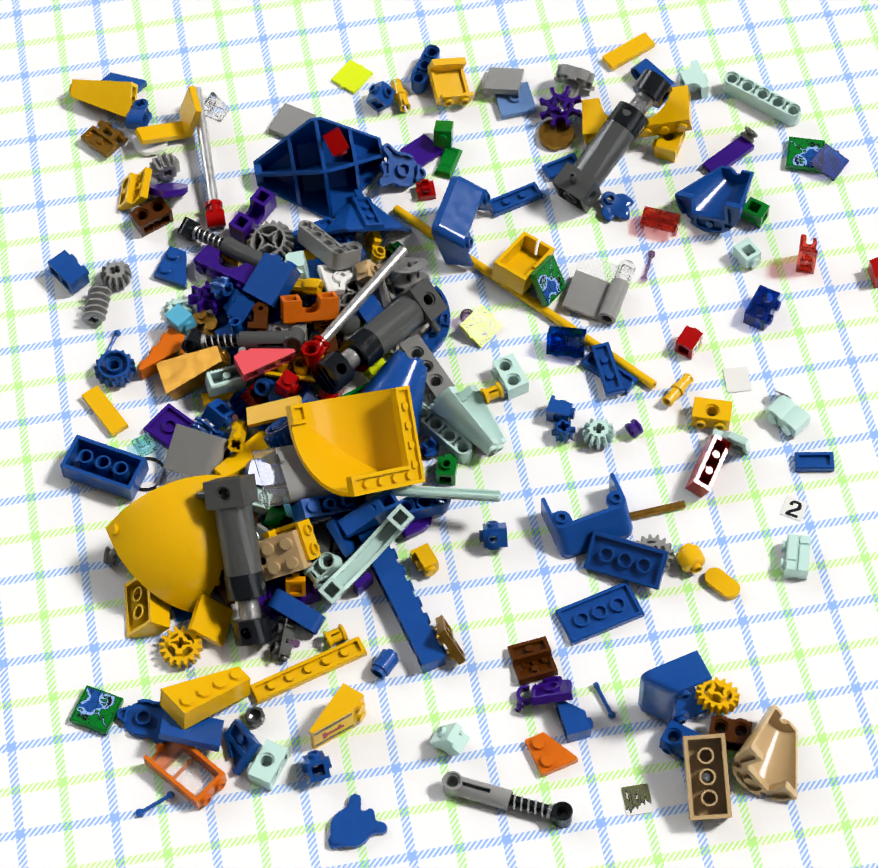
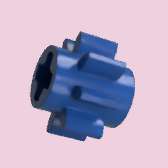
[210,276,233,299]
[551,419,575,444]

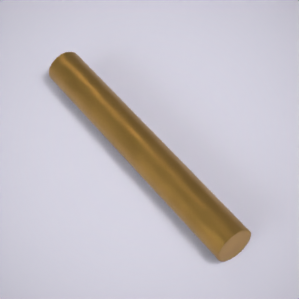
[629,500,686,520]

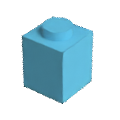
[165,303,197,335]

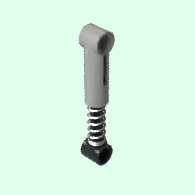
[442,771,573,829]

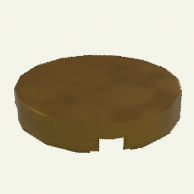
[539,119,574,151]

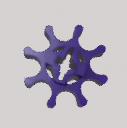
[539,86,582,129]
[188,281,229,315]

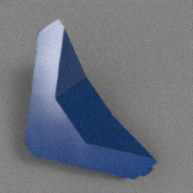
[253,117,385,219]

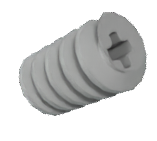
[82,285,112,327]

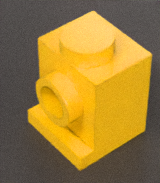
[410,543,439,577]

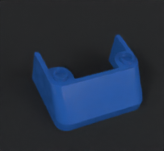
[432,176,495,267]
[541,473,633,559]
[638,650,712,725]

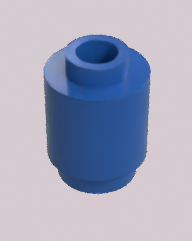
[371,648,399,679]

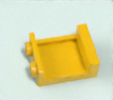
[427,57,475,106]
[262,518,321,561]

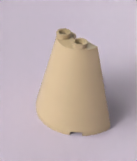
[732,704,798,801]

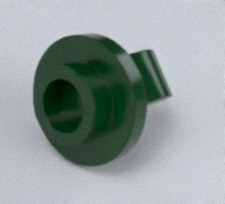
[384,241,403,258]

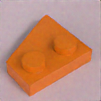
[525,732,578,778]

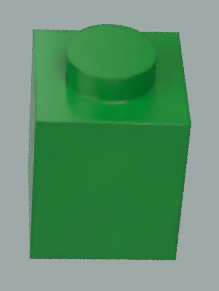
[433,120,454,148]

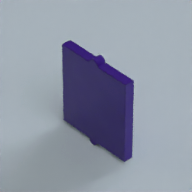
[400,133,443,167]

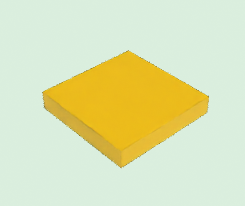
[179,86,202,137]
[188,593,234,647]

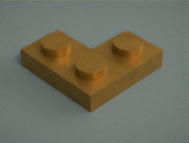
[435,615,466,665]

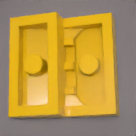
[118,167,152,211]

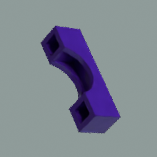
[193,245,256,294]

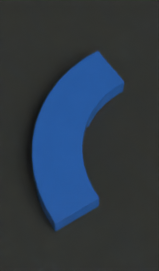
[422,286,450,354]

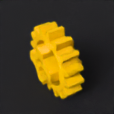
[159,625,203,669]
[695,677,740,716]

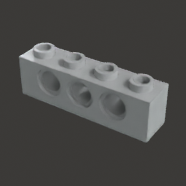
[399,334,455,403]

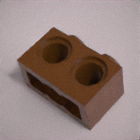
[129,197,174,238]
[709,715,752,751]

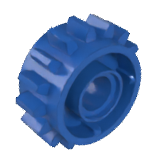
[94,349,136,389]
[264,416,293,449]

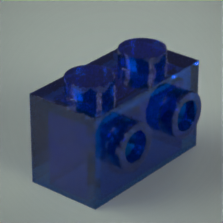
[546,326,587,359]

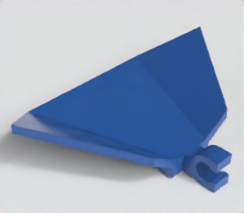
[325,189,412,235]

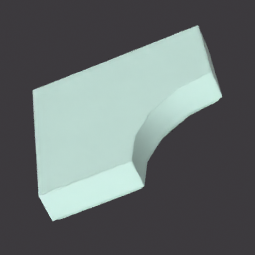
[712,428,750,454]

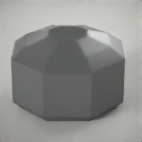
[244,706,265,728]

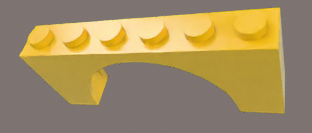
[582,85,692,145]

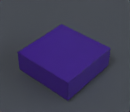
[354,572,373,596]

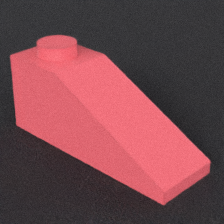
[234,348,296,383]

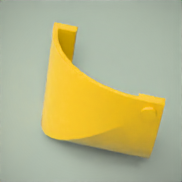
[285,385,425,497]

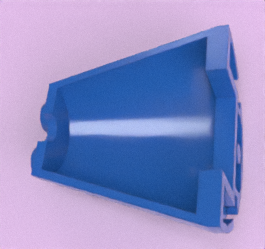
[675,165,754,233]
[359,350,428,435]

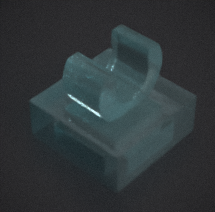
[131,432,157,457]

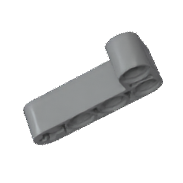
[297,220,362,270]

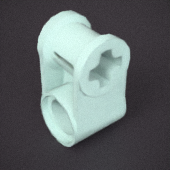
[303,552,342,589]

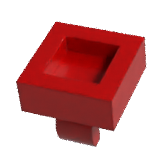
[415,179,436,202]

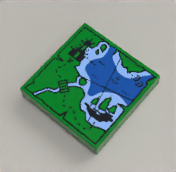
[785,136,825,173]
[529,255,567,307]
[69,685,124,736]

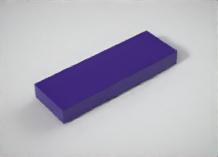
[702,135,754,173]

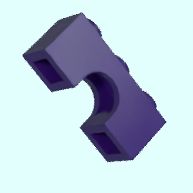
[228,186,277,244]

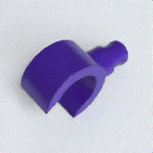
[514,685,532,713]

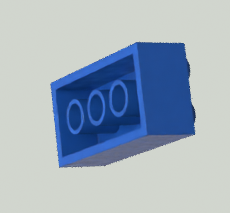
[60,435,149,501]

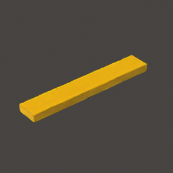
[250,636,367,705]

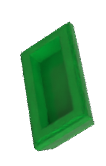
[434,147,463,179]

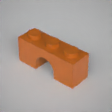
[280,291,339,325]

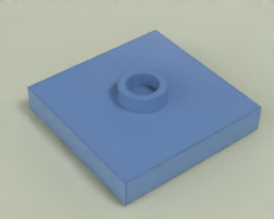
[494,82,537,120]

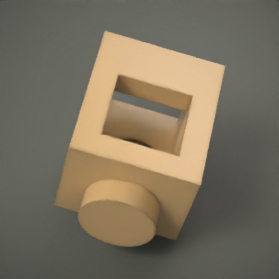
[355,259,385,285]

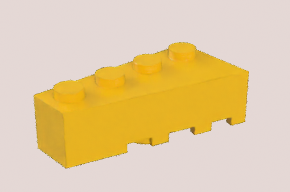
[160,666,251,730]

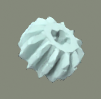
[582,417,615,450]

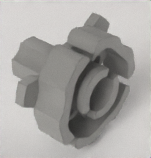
[554,64,595,98]

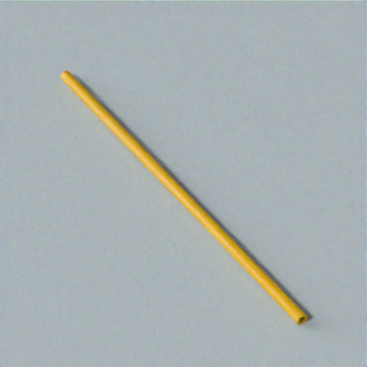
[392,205,657,389]

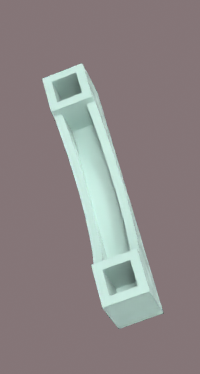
[318,504,414,606]

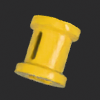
[480,382,504,404]
[323,624,348,648]

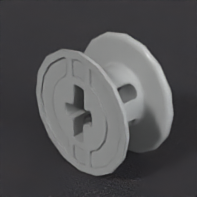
[393,256,430,290]

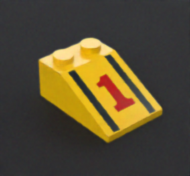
[309,683,366,749]

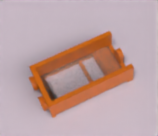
[143,741,227,810]

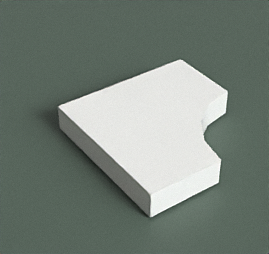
[317,265,357,295]

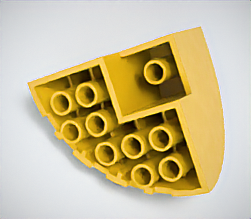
[105,475,223,613]

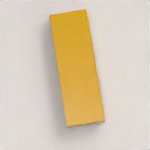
[602,32,655,71]
[135,121,190,145]
[82,385,129,437]
[246,395,302,427]

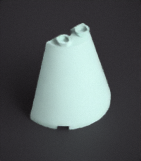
[430,385,507,455]

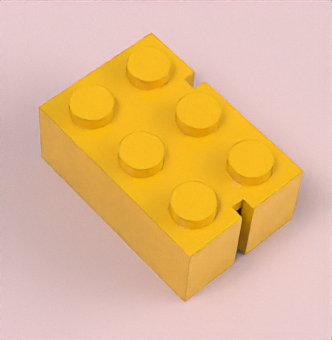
[491,231,555,295]

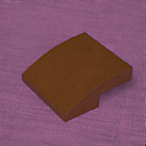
[507,636,558,685]

